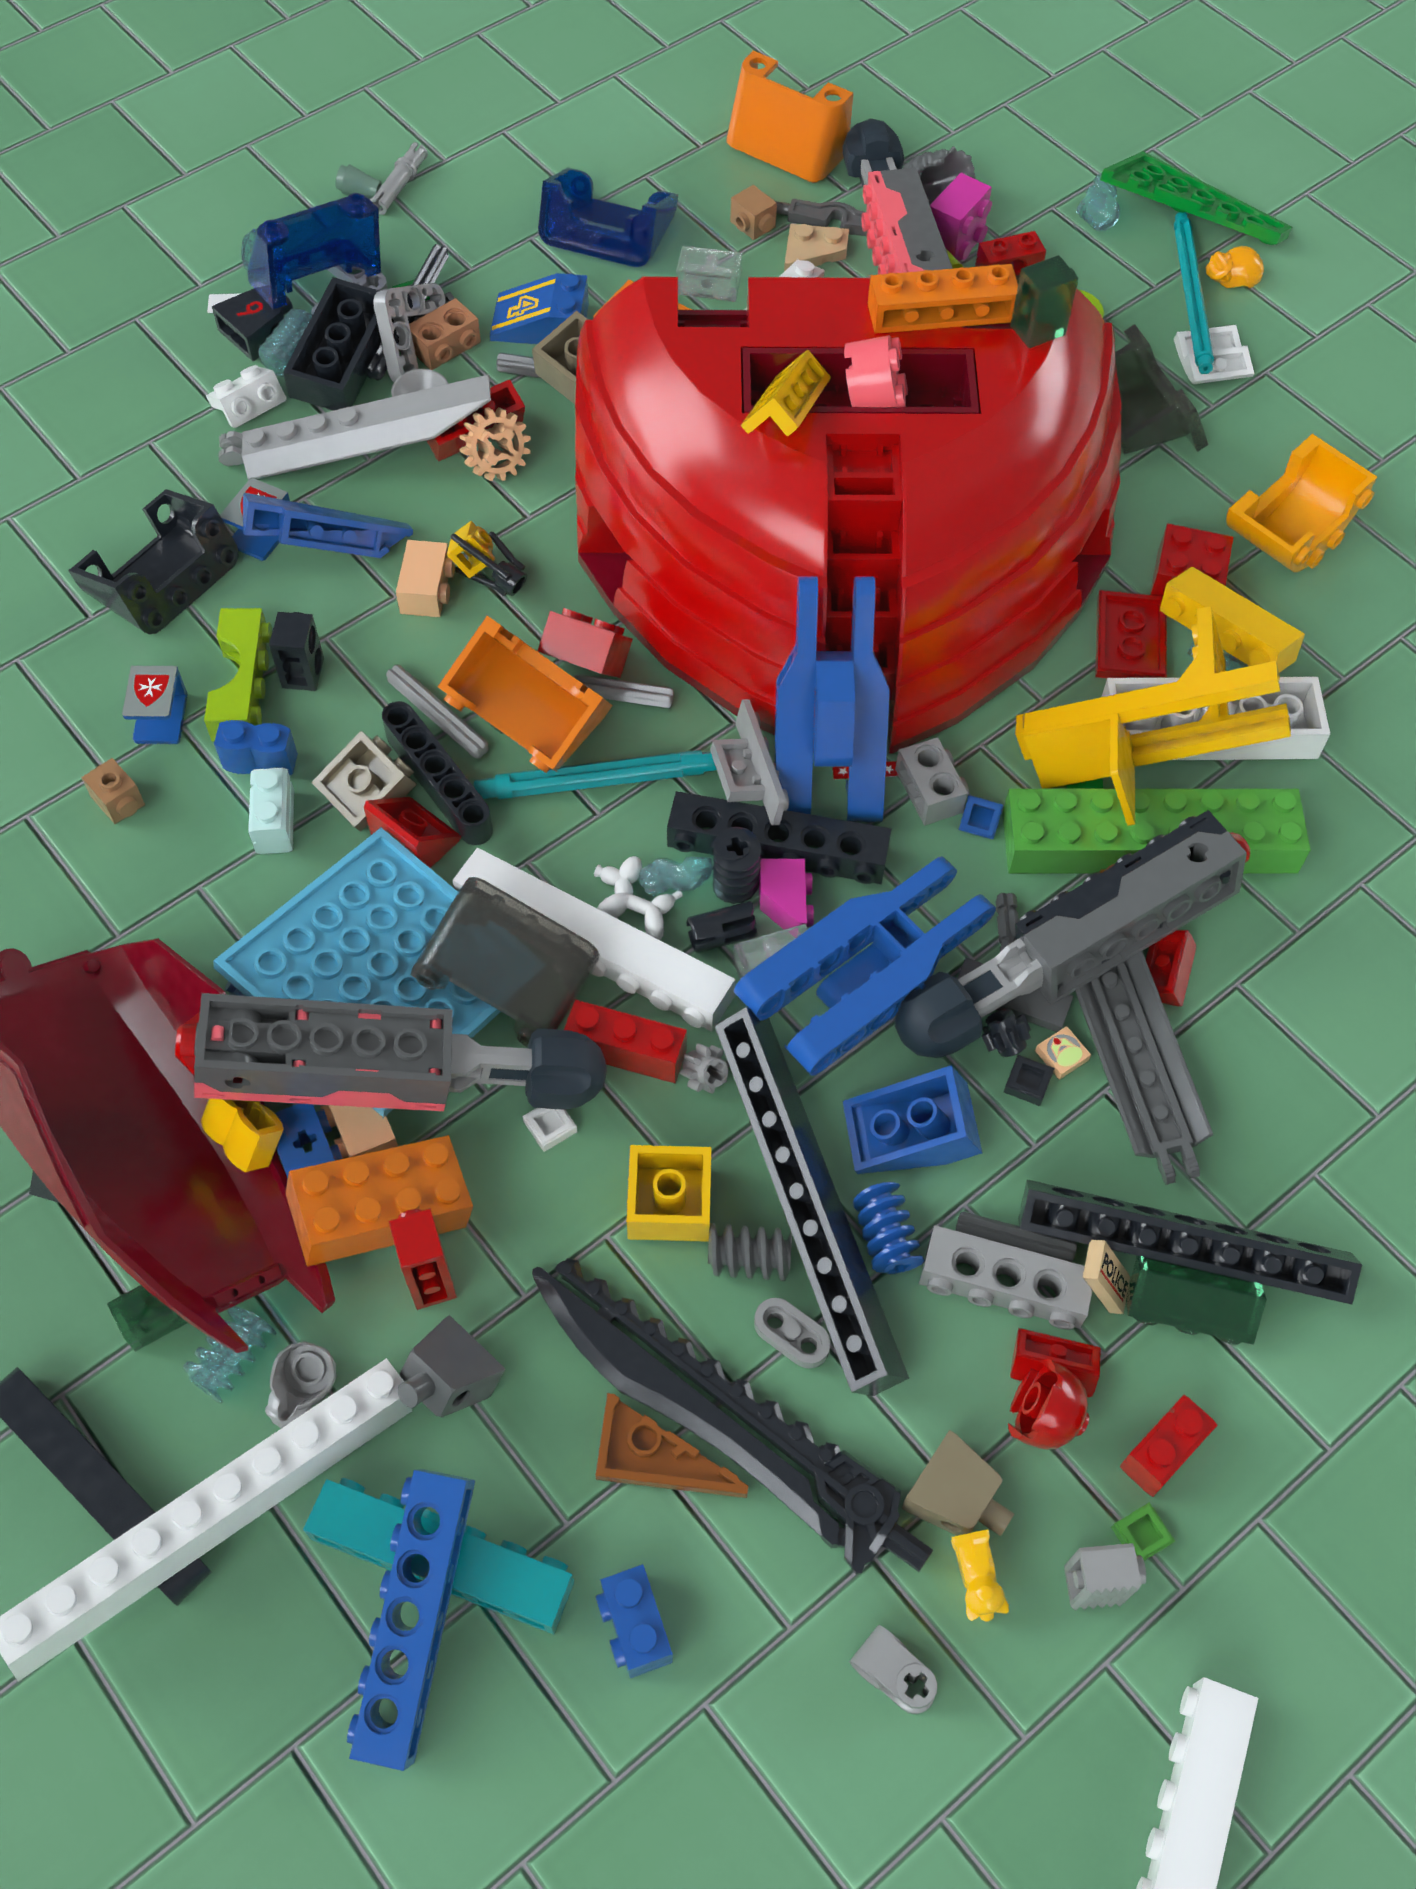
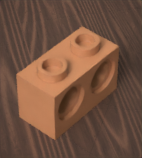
[409,298,481,370]

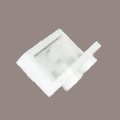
[206,365,286,428]

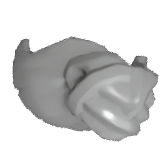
[265,1342,336,1429]

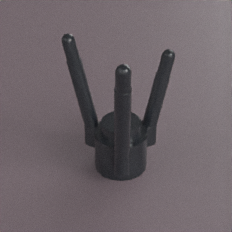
[451,531,528,596]

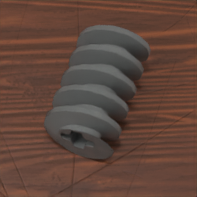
[708,1223,792,1281]

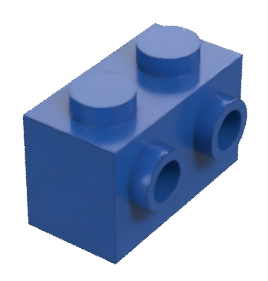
[595,1564,673,1679]

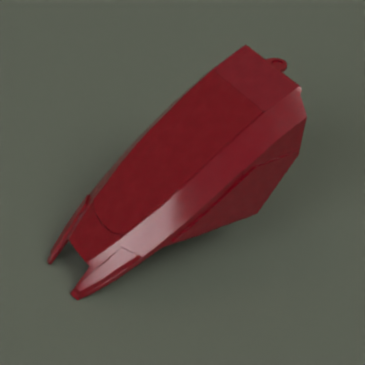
[0,938,335,1353]

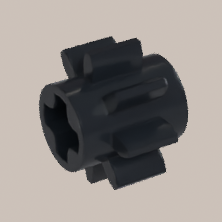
[981,1009,1031,1057]

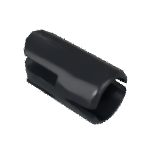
[686,901,758,953]

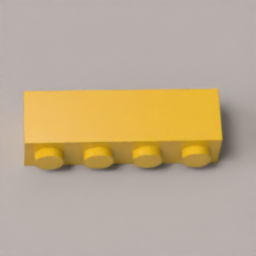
[1159,567,1305,673]

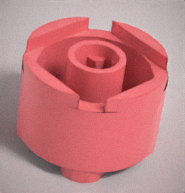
[844,335,908,407]

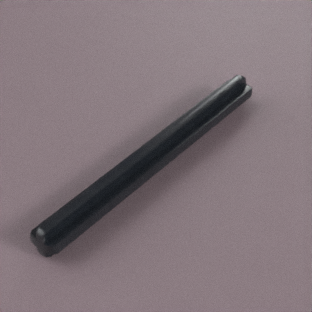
[365,244,449,381]

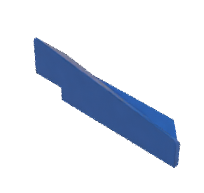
[243,493,413,558]

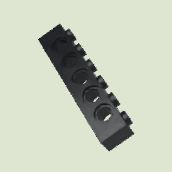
[667,791,892,884]

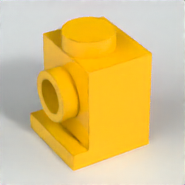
[447,521,495,579]

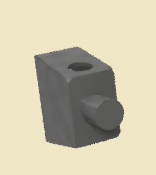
[398,1315,506,1417]

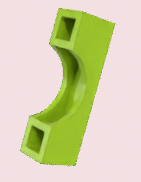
[204,608,272,741]

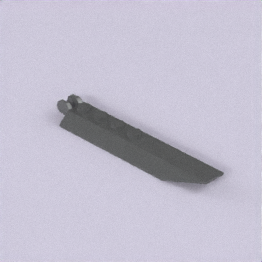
[1075,951,1213,1185]

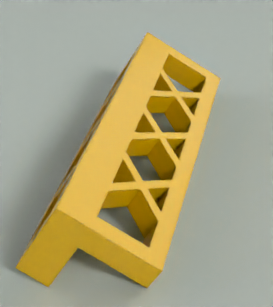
[741,349,831,437]

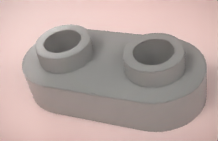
[754,1298,831,1368]

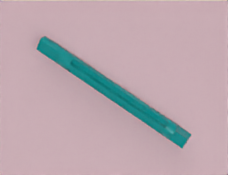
[474,750,717,799]

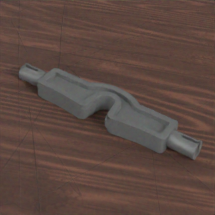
[774,199,867,236]

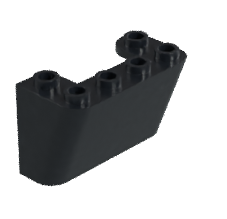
[68,489,238,634]

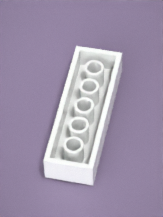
[1101,677,1330,760]

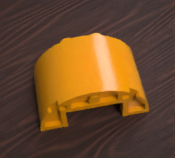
[1226,434,1377,573]

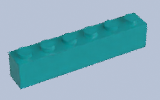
[303,1478,574,1635]

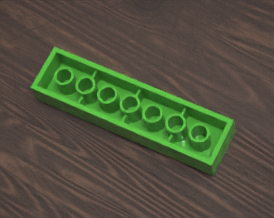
[1002,789,1311,874]

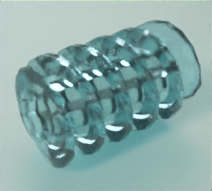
[258,309,312,377]
[183,1306,277,1404]

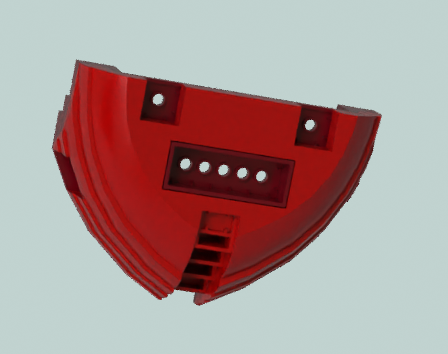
[575,277,1122,754]

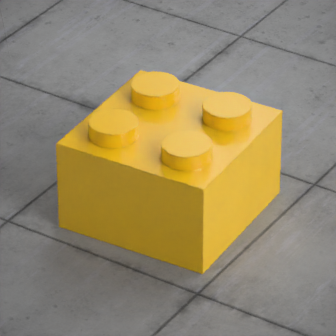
[626,1145,711,1242]

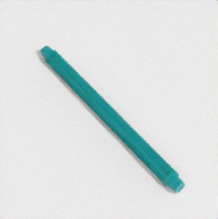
[1173,212,1214,374]

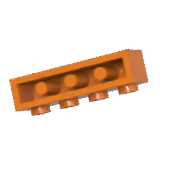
[868,264,1021,334]

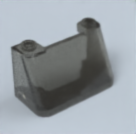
[410,877,600,1048]

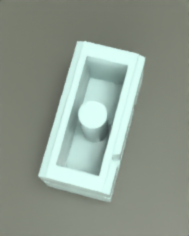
[248,768,294,854]

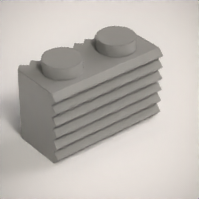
[1064,1543,1146,1611]

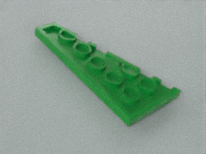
[1100,151,1293,245]

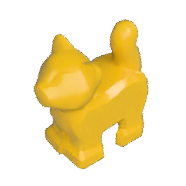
[951,1529,1009,1622]

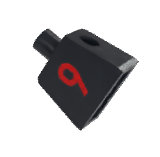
[212,288,293,361]

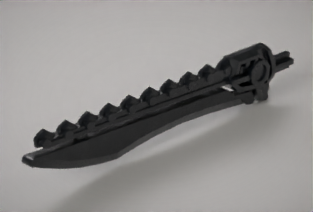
[532,1258,933,1575]

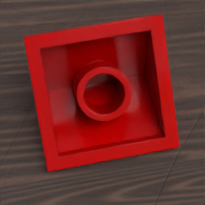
[363,797,462,868]

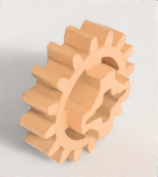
[459,408,531,481]

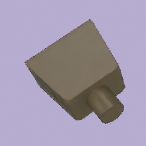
[902,1430,1014,1537]

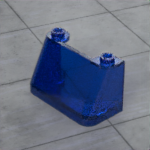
[538,167,679,267]
[247,193,381,309]

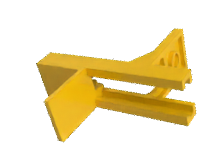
[1015,606,1291,826]

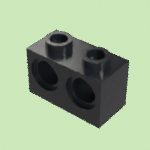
[269,612,324,691]

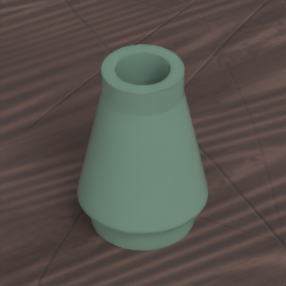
[335,164,382,197]

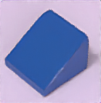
[959,795,1004,840]

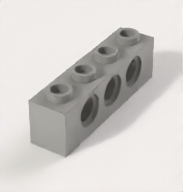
[919,1225,1093,1330]

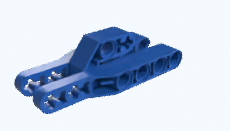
[774,576,890,822]
[734,856,996,1076]

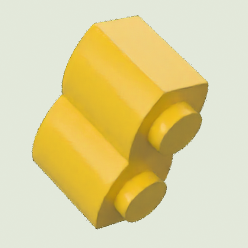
[201,1099,284,1172]

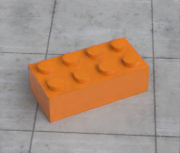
[285,1135,473,1267]

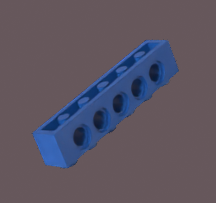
[347,1469,475,1771]

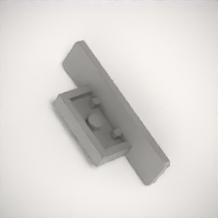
[710,699,789,825]

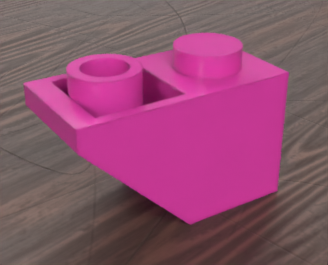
[759,859,814,939]

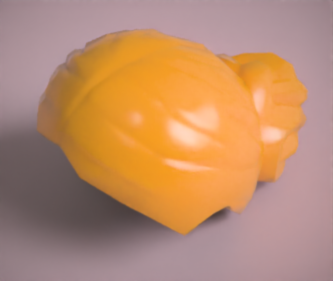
[1205,246,1264,288]

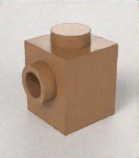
[730,185,777,240]
[81,758,145,824]

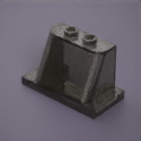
[1115,324,1209,455]

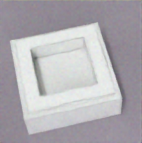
[522,1108,577,1152]

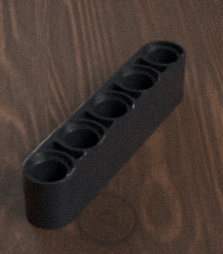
[382,701,493,845]

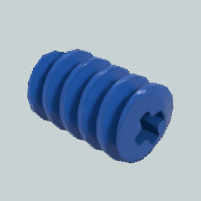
[853,1182,925,1274]

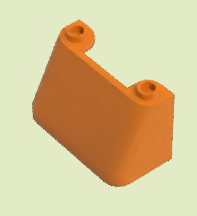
[438,616,613,773]

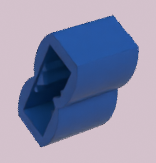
[214,720,298,775]

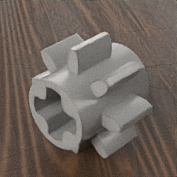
[680,1043,729,1094]

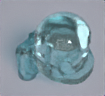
[1076,173,1120,231]

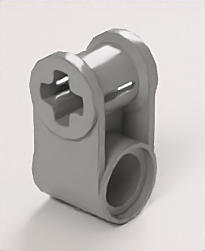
[849,1625,937,1714]

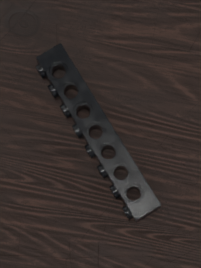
[1018,1180,1362,1305]

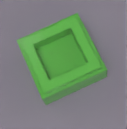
[1111,1502,1175,1561]

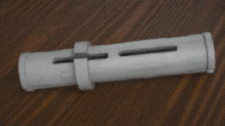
[369,142,428,215]

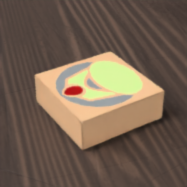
[1035,1026,1091,1080]

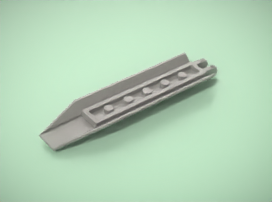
[218,374,491,480]

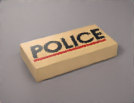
[1083,1240,1130,1314]

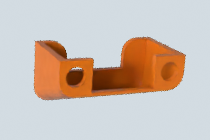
[726,50,854,183]

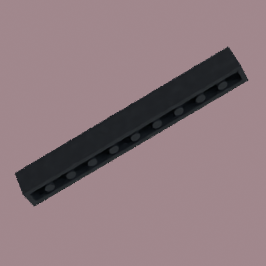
[715,1007,909,1396]

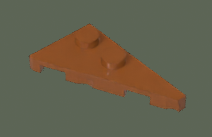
[596,1393,748,1498]

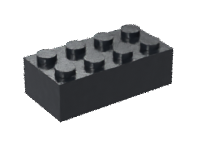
[283,277,393,410]

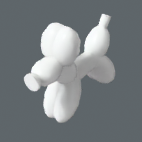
[594,856,683,940]

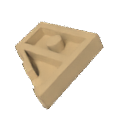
[784,224,849,272]

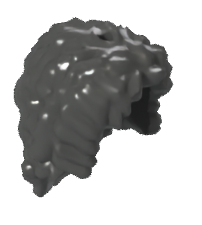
[903,146,976,205]

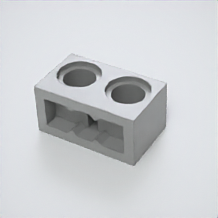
[895,737,969,826]

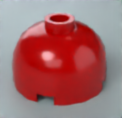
[1008,1359,1090,1450]

